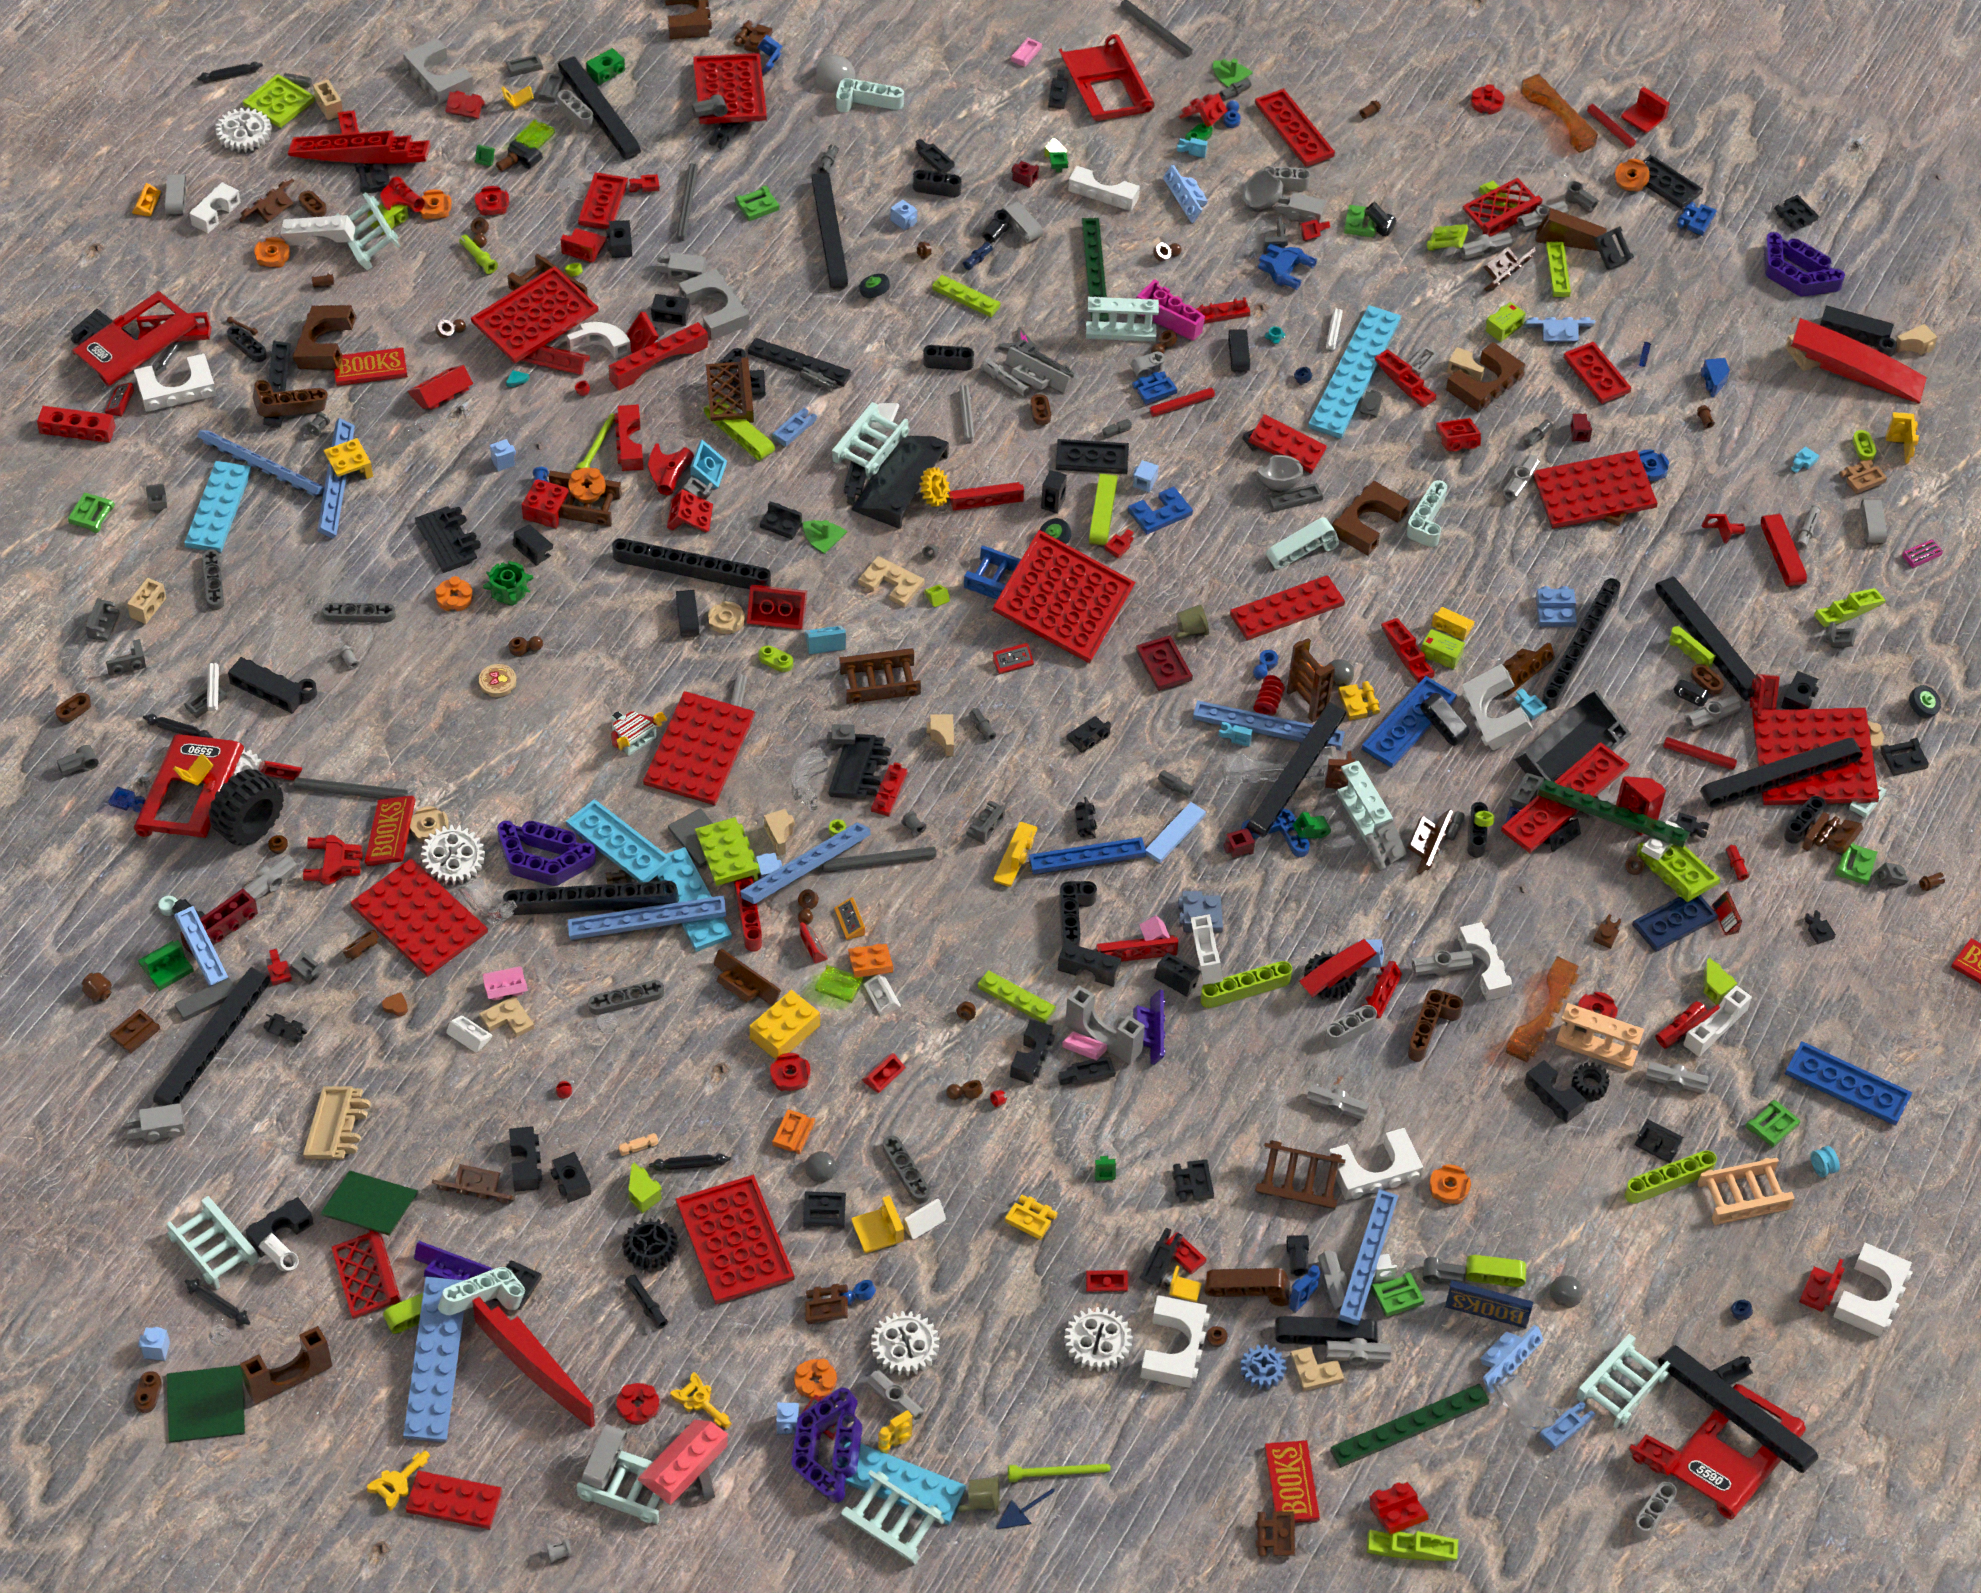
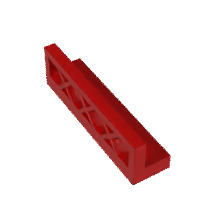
[136,312,212,342]
[520,345,590,375]
[949,482,1024,511]
[1096,935,1179,962]

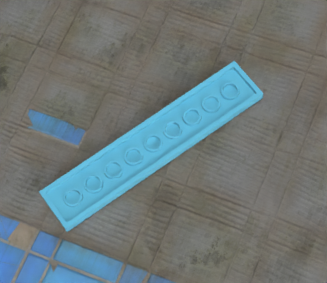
[1308,305,1401,439]

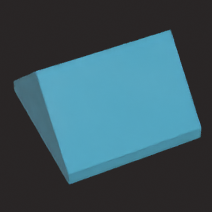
[690,440,727,489]
[804,626,846,654]

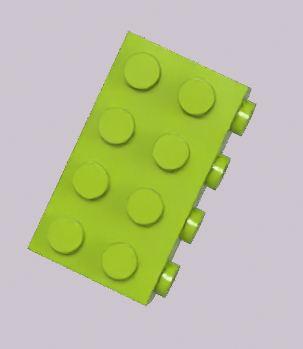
[695,817,760,886]
[1637,842,1721,902]

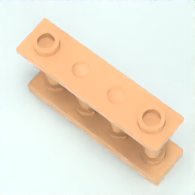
[1555,1003,1644,1071]
[1697,1158,1795,1225]

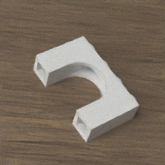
[134,354,216,412]
[1462,664,1533,751]
[1328,1128,1423,1200]
[1833,1243,1913,1337]
[1141,1295,1210,1388]

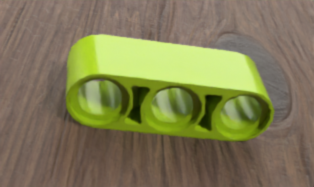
[1465,1255,1527,1287]
[383,1292,424,1334]

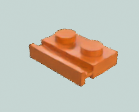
[772,1109,815,1155]

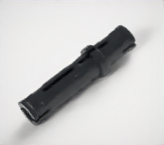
[625,1274,668,1329]

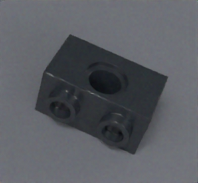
[606,220,632,258]
[651,294,690,326]
[1041,470,1067,514]
[1781,671,1819,710]
[550,1152,591,1203]

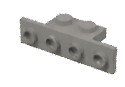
[1005,347,1070,393]

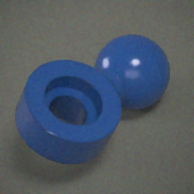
[1224,100,1241,128]
[1253,650,1278,680]
[840,1280,876,1306]

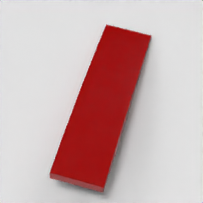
[288,130,431,163]
[1791,318,1927,404]
[472,1296,595,1428]

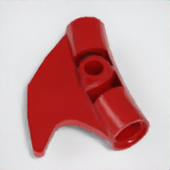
[380,176,425,212]
[648,443,694,496]
[1655,1001,1720,1049]

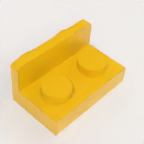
[1431,607,1475,641]

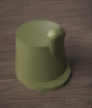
[1174,605,1209,640]
[959,1477,1000,1515]

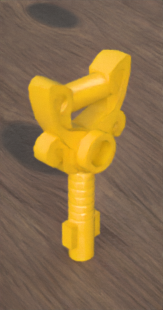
[670,1372,732,1429]
[367,1450,430,1511]

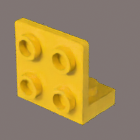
[1886,412,1919,464]
[324,438,373,479]
[851,1195,904,1253]

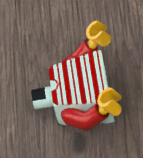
[611,711,667,756]

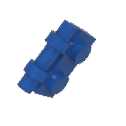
[1676,202,1717,236]
[1132,371,1177,404]
[1289,1265,1320,1313]

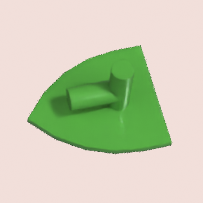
[1213,58,1253,87]
[803,520,847,554]

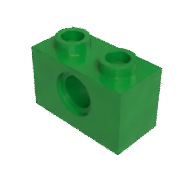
[586,48,625,85]

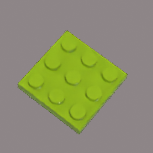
[243,74,315,128]

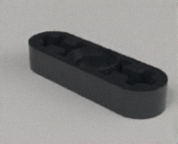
[227,326,267,362]

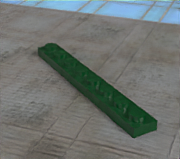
[1082,218,1109,322]
[1538,780,1690,848]
[1330,1384,1490,1468]

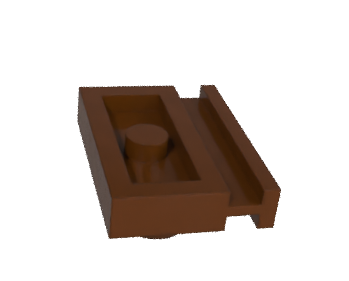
[109,1009,160,1054]

